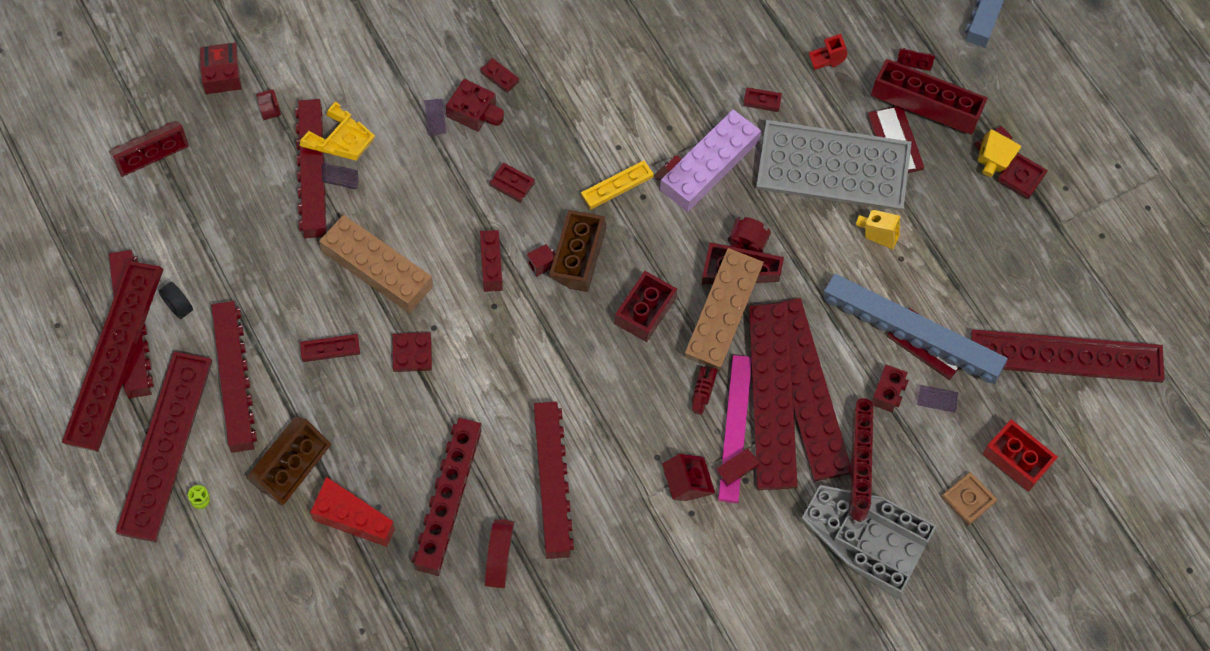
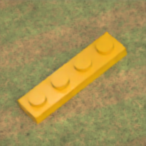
[581,160,654,210]

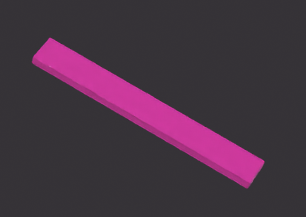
[718,355,752,504]

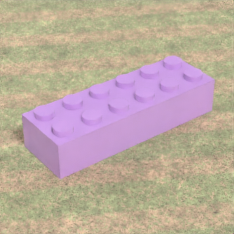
[660,109,761,212]

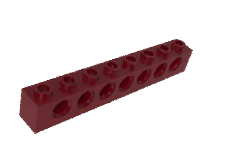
[412,418,482,576]

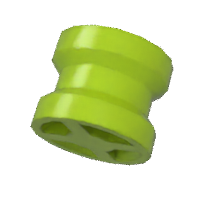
[188,485,210,509]

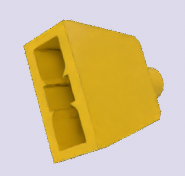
[978,129,1021,177]
[856,210,900,249]

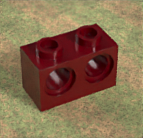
[872,364,909,413]

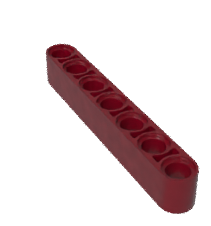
[850,398,874,521]

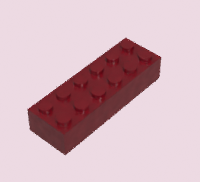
[870,58,988,135]

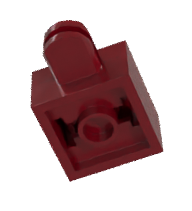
[446,79,504,132]

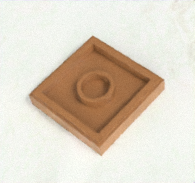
[941,472,998,526]

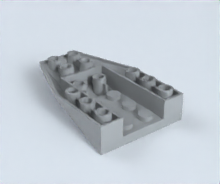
[802,485,936,600]

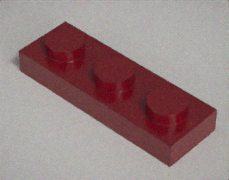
[300,334,360,362]

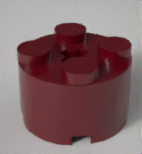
[728,217,771,253]

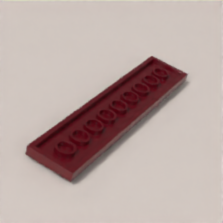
[61,261,164,452]
[766,298,851,482]
[749,303,798,491]
[971,329,1165,383]
[116,351,213,543]

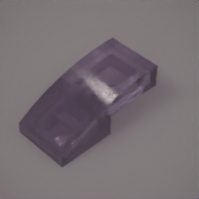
[424,99,447,136]

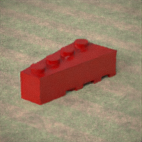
[310,477,395,547]

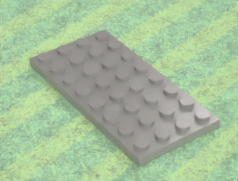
[756,120,911,211]

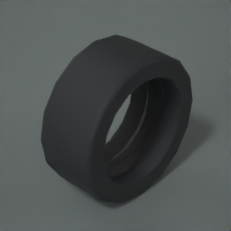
[159,282,193,319]

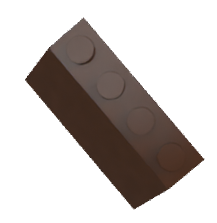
[549,210,607,292]
[246,417,332,506]

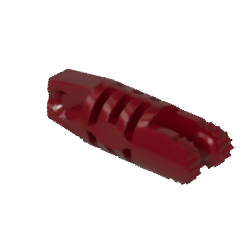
[691,366,718,415]

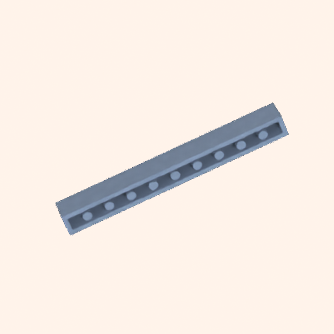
[823,274,1008,384]

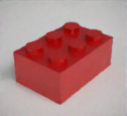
[982,419,1058,492]

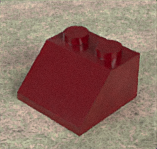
[662,454,715,501]

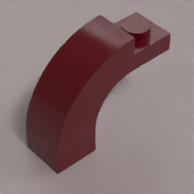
[485,519,515,588]

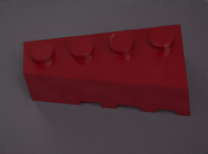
[701,242,784,285]

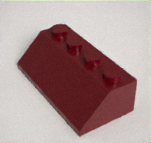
[109,121,189,178]

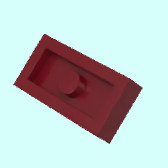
[480,58,519,93]
[743,87,782,112]

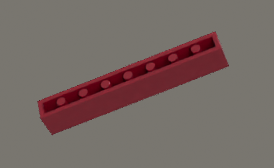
[295,99,327,239]
[109,249,154,399]
[211,301,258,453]
[534,401,574,559]

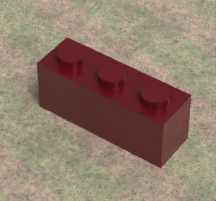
[480,230,503,292]

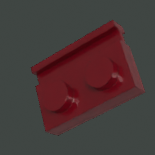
[489,163,535,203]

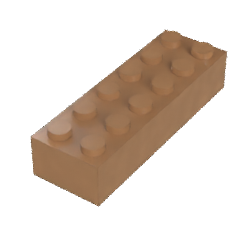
[319,215,433,313]
[684,248,764,371]

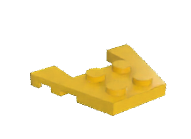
[299,102,375,161]

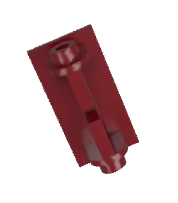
[897,47,935,71]

